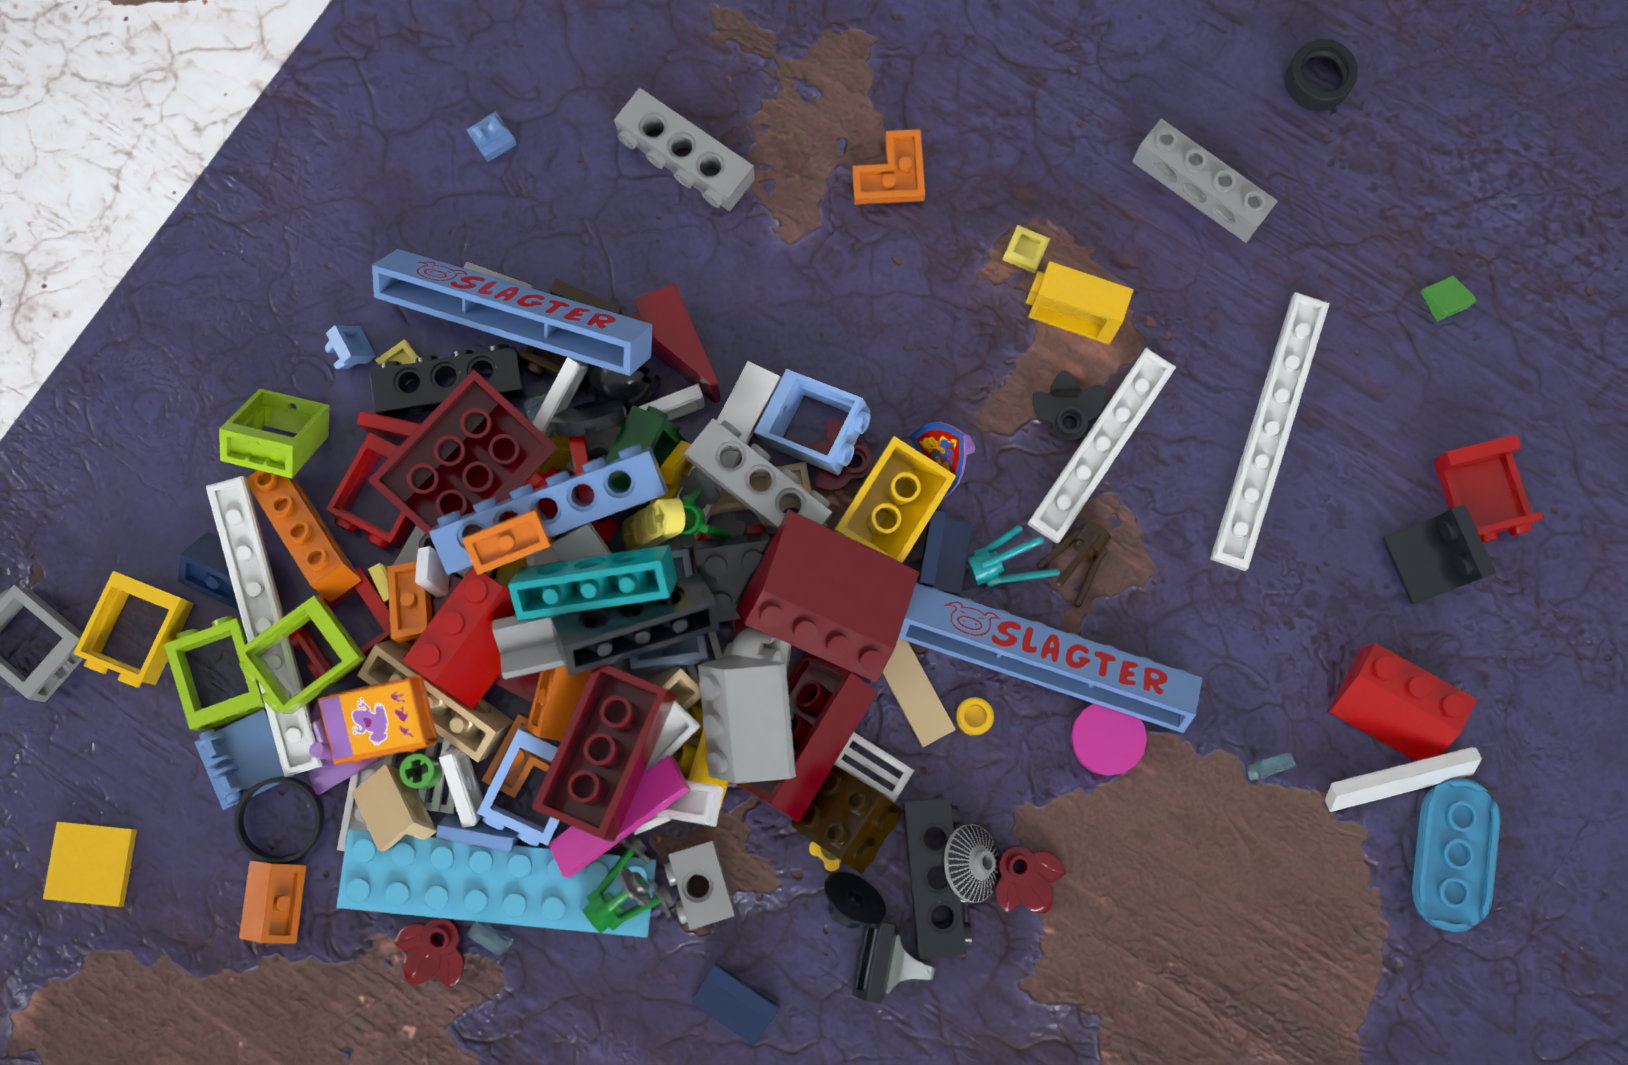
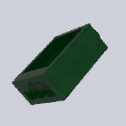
[605,405,688,513]

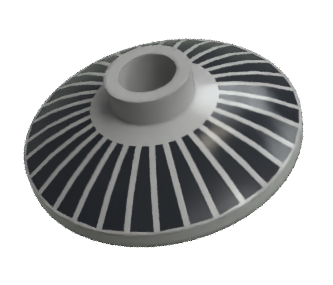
[944,824,999,903]

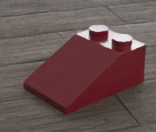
[632,283,721,403]

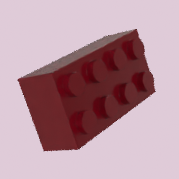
[531,665,677,842]

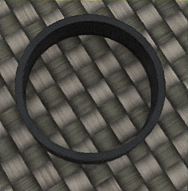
[234,776,325,863]

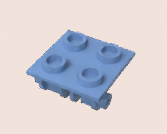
[194,709,294,810]

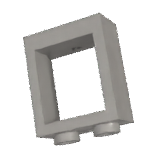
[0,585,84,702]

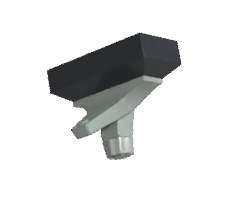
[852,921,935,1004]

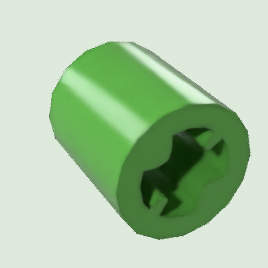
[400,754,442,790]

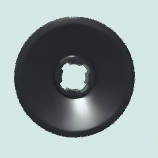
[824,872,886,928]

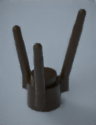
[1037,521,1111,608]

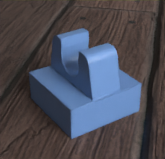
[466,112,517,163]
[325,325,376,369]

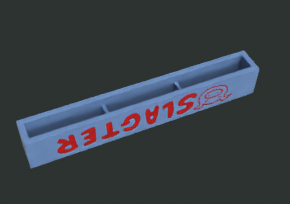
[372,249,652,376]
[898,583,1202,733]

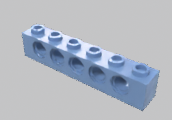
[429,444,668,575]

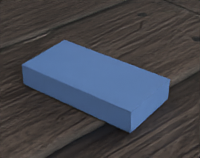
[436,814,520,852]

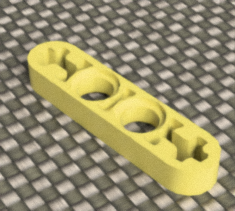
[622,498,685,551]

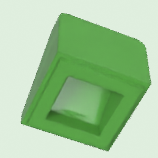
[1420,276,1477,322]

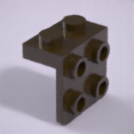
[791,765,904,874]

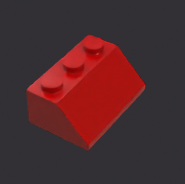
[402,565,516,709]
[1328,643,1478,761]

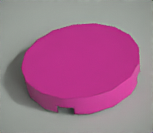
[1070,704,1147,776]

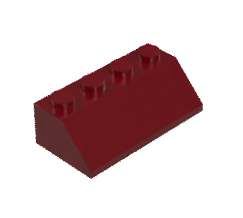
[733,651,878,823]

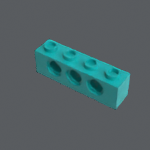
[508,545,678,621]

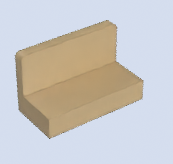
[352,764,437,852]

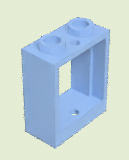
[754,369,871,475]
[477,724,560,846]

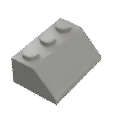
[698,655,796,783]

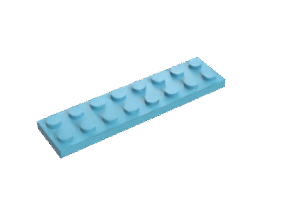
[336,829,656,938]

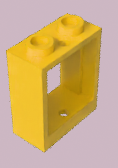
[1026,261,1134,345]
[73,571,194,688]

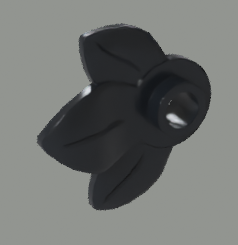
[1032,370,1104,441]

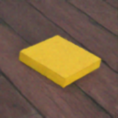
[43,822,137,907]

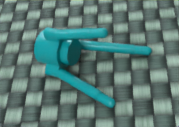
[967,525,1060,589]

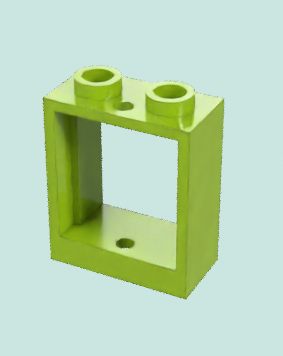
[219,388,330,478]
[237,596,367,714]
[164,616,266,732]

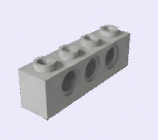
[614,87,755,211]
[1132,118,1278,243]
[684,418,832,531]

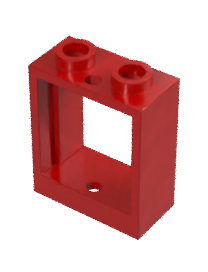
[326,432,414,549]
[289,567,391,684]

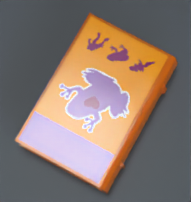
[318,674,438,765]

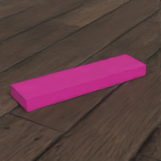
[548,755,691,878]

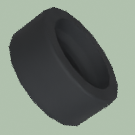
[1285,39,1358,112]

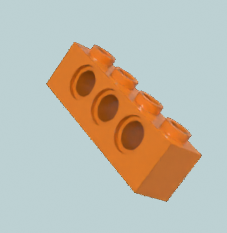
[247,470,362,602]

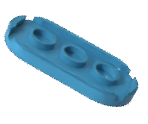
[1412,778,1501,932]

